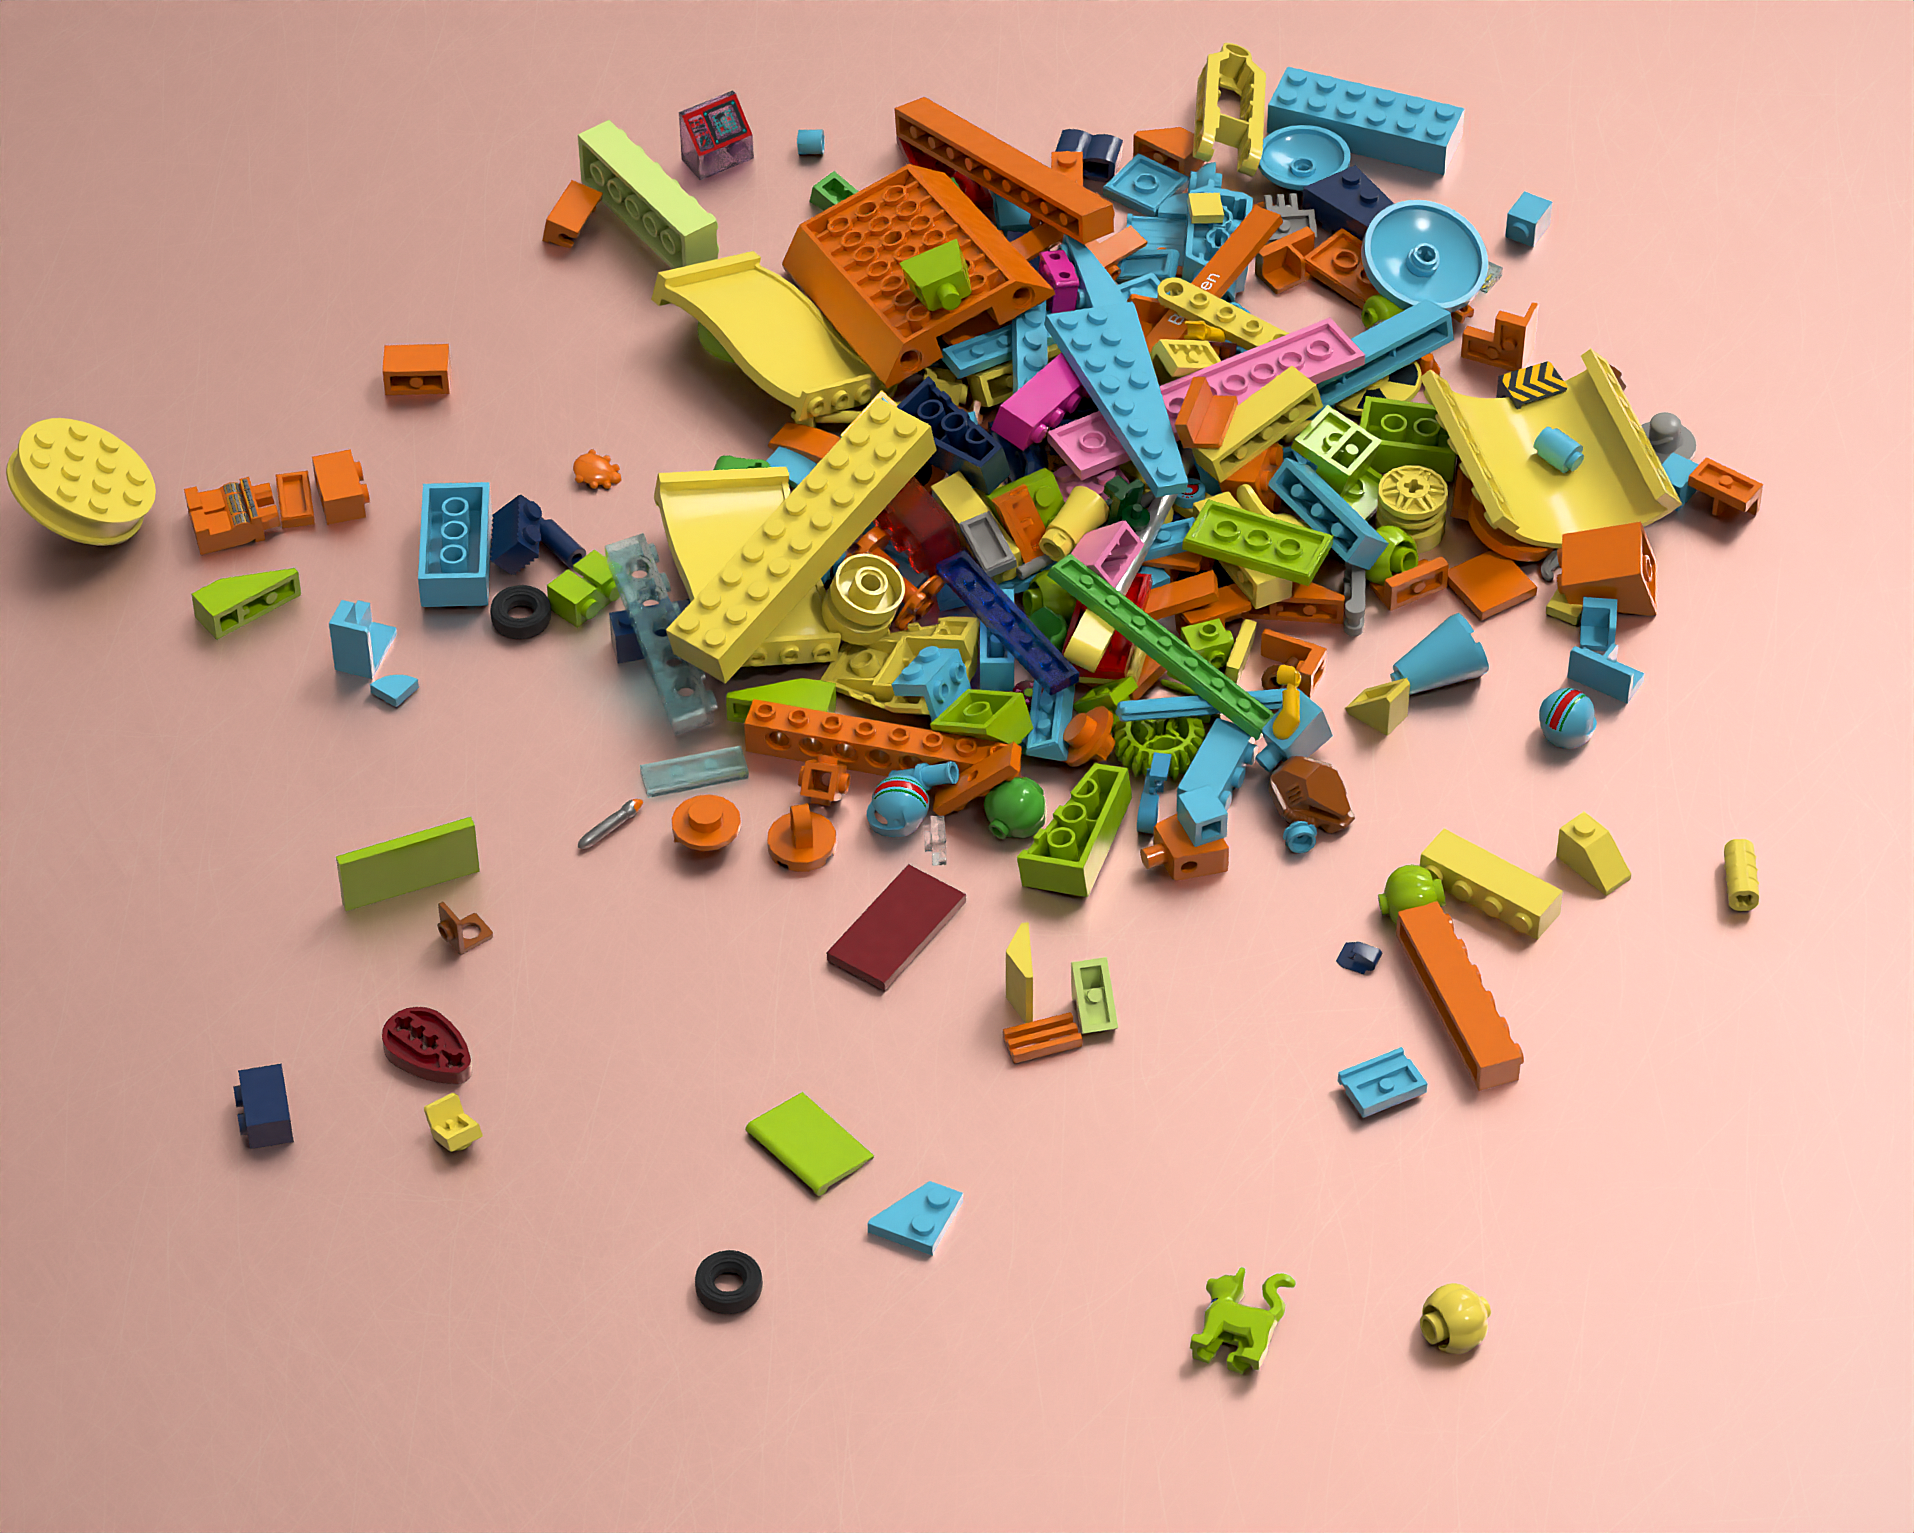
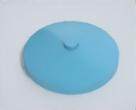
[1361,200,1488,313]

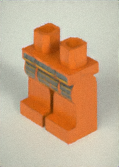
[184,477,281,555]

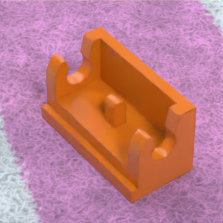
[542,180,603,248]
[991,484,1046,564]

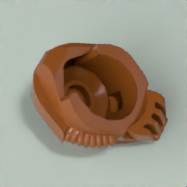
[1268,756,1355,834]

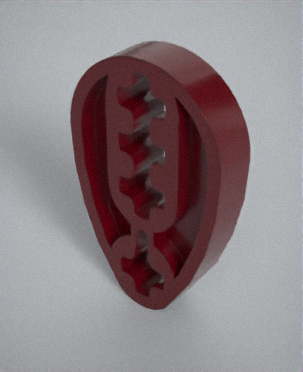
[382,1007,472,1084]

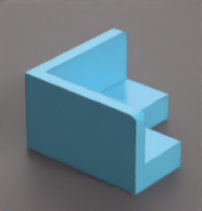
[329,600,397,679]

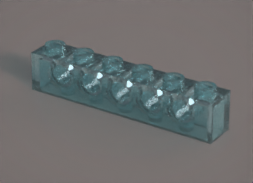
[605,533,718,736]

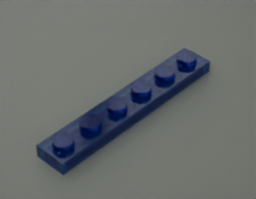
[936,550,1079,696]

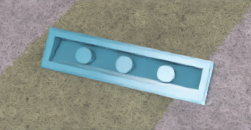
[1026,656,1076,761]

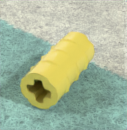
[1724,839,1760,911]

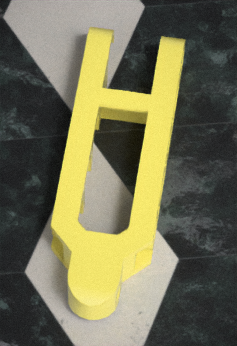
[1193,43,1266,177]

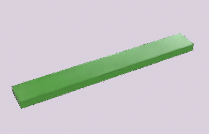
[1047,554,1275,741]

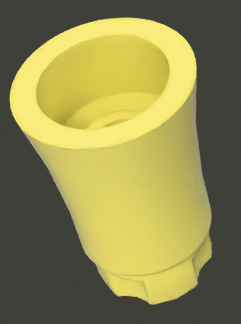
[1039,486,1110,562]

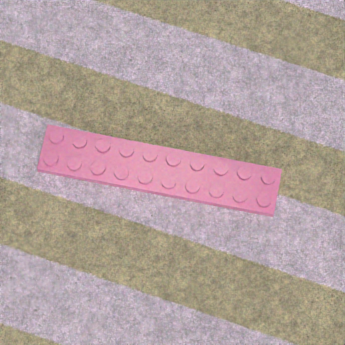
[1047,317,1365,481]

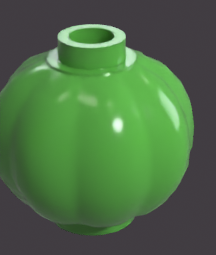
[984,777,1047,839]

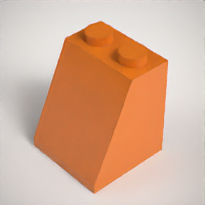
[1557,521,1657,616]

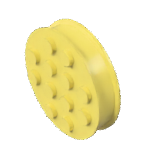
[6,418,156,546]

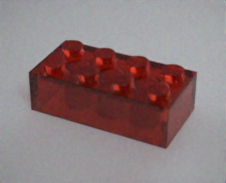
[873,476,964,579]

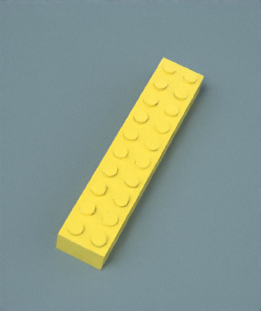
[666,398,937,684]

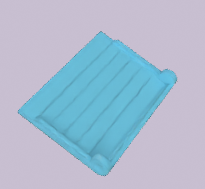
[1127,213,1186,266]

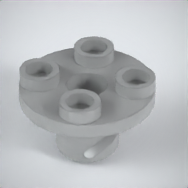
[1641,412,1696,464]

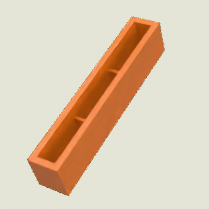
[1396,901,1524,1091]

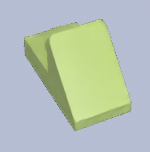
[1071,957,1118,1034]

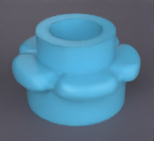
[1283,821,1317,853]

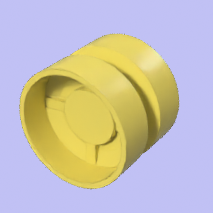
[821,554,905,645]

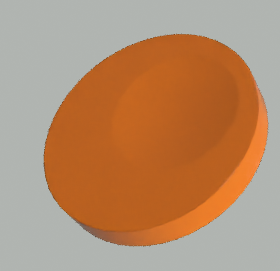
[1468,496,1556,562]

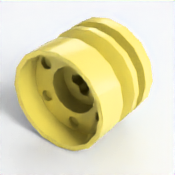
[1376,465,1448,554]

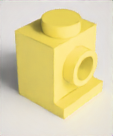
[922,366,968,406]

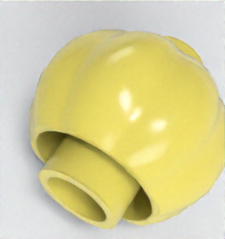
[1420,1283,1491,1354]

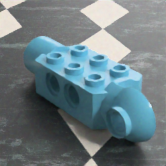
[1181,162,1253,303]

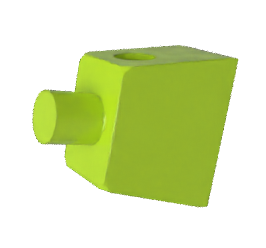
[900,239,972,311]

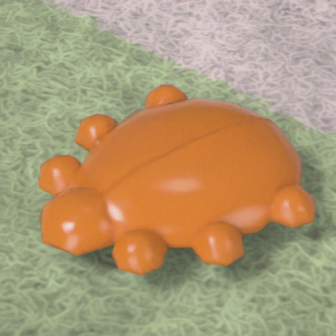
[573,449,622,489]

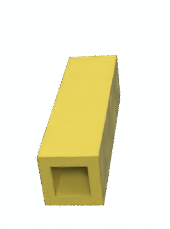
[931,471,1023,586]

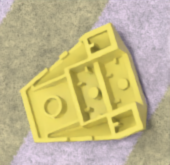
[820,616,980,715]

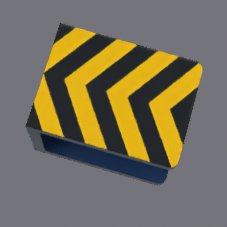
[1496,361,1567,409]

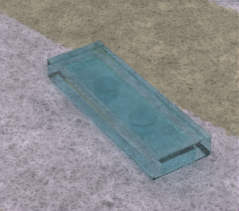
[640,746,749,798]

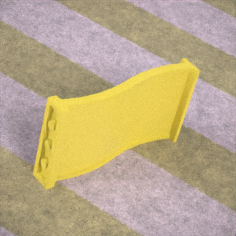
[651,251,898,421]
[654,467,841,667]

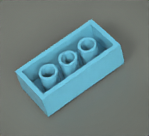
[418,482,492,607]

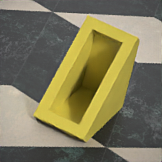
[1345,678,1410,736]

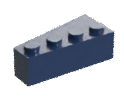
[1302,165,1394,241]
[897,376,1011,495]

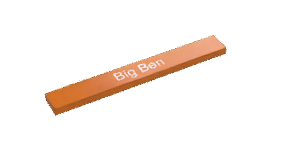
[1145,205,1283,354]

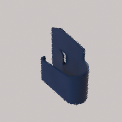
[1336,941,1383,974]

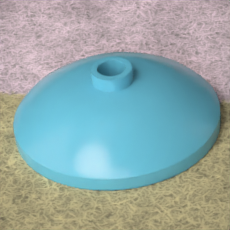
[1258,125,1351,191]

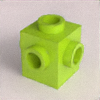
[1180,618,1234,669]

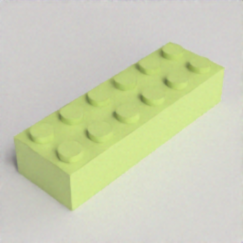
[578,120,719,269]

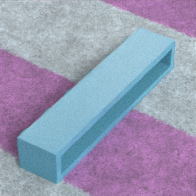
[1310,299,1454,417]

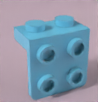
[891,646,971,722]

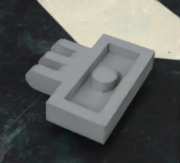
[1264,193,1317,246]

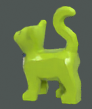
[1190,1267,1296,1374]

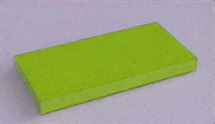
[1182,499,1334,586]
[336,817,480,911]

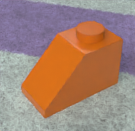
[1133,127,1205,177]

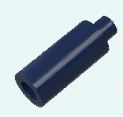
[540,517,586,569]

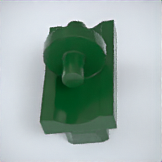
[1103,475,1150,532]

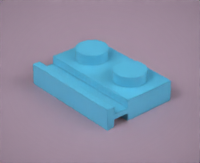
[1338,1047,1428,1118]

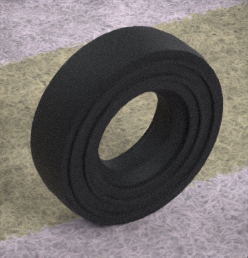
[490,585,551,639]
[695,1250,763,1314]

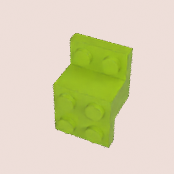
[1291,405,1383,522]

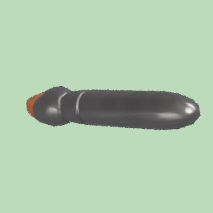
[578,799,643,849]

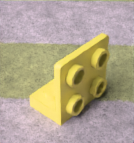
[1150,339,1221,385]

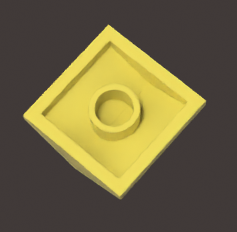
[1006,922,1033,1023]

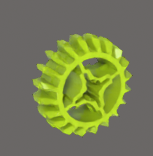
[1113,716,1206,780]

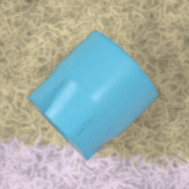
[797,129,825,155]

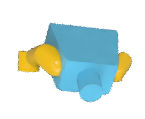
[1255,665,1333,772]

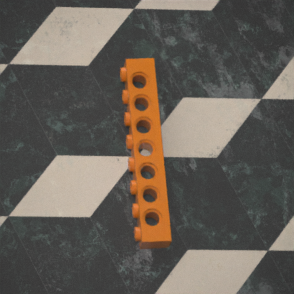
[744,699,1021,786]

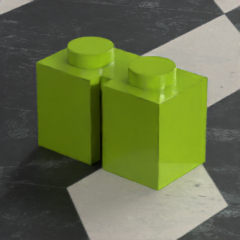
[547,549,625,628]

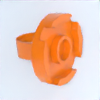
[767,803,837,872]

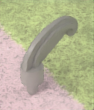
[1541,550,1559,581]

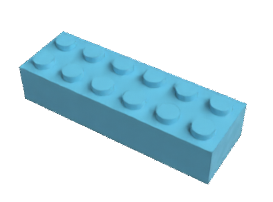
[1267,67,1465,175]

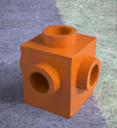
[798,754,850,806]

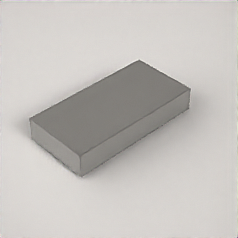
[959,511,1017,579]

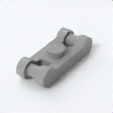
[1343,561,1365,636]

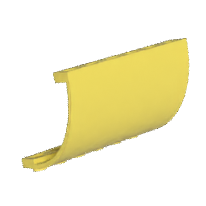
[1420,348,1682,548]

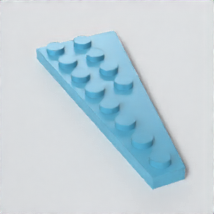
[1044,302,1188,497]

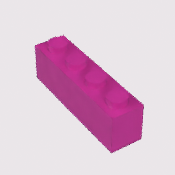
[991,352,1090,451]

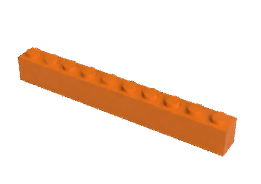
[894,97,1115,245]

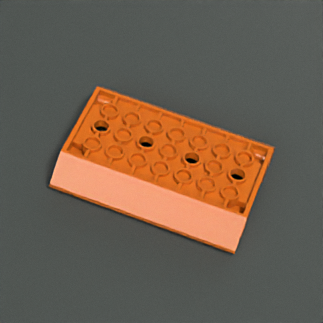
[782,164,1055,389]

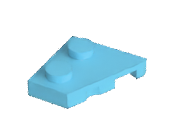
[867,1181,963,1256]

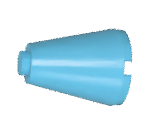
[1390,613,1489,695]

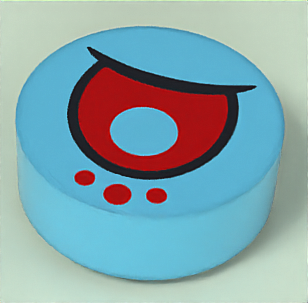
[1174,478,1205,508]

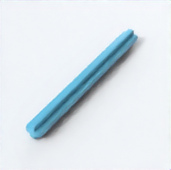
[1116,688,1286,722]

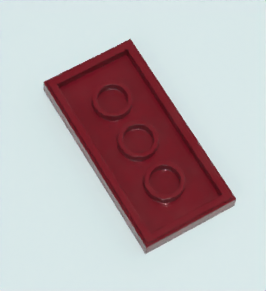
[826,864,966,991]

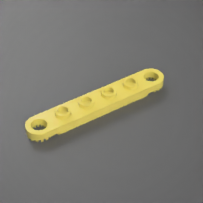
[1157,277,1289,350]

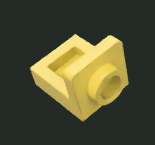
[424,1093,483,1152]

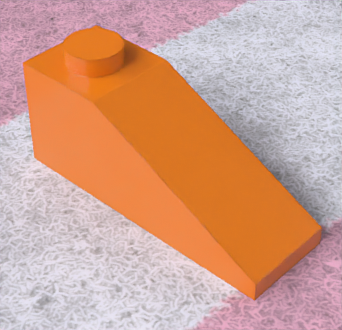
[1242,582,1345,624]

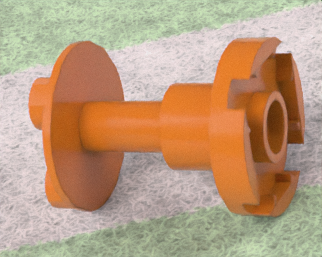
[842,526,946,631]

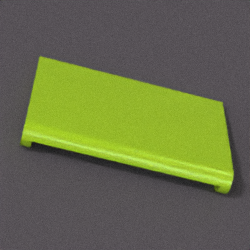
[745,1092,874,1196]

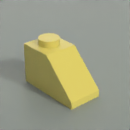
[1556,811,1631,896]

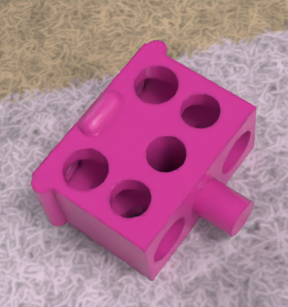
[1038,250,1079,313]

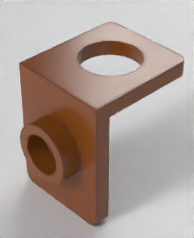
[437,901,493,955]

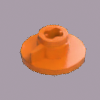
[1063,706,1115,767]
[671,794,741,851]

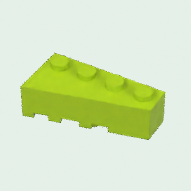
[1017,763,1132,897]

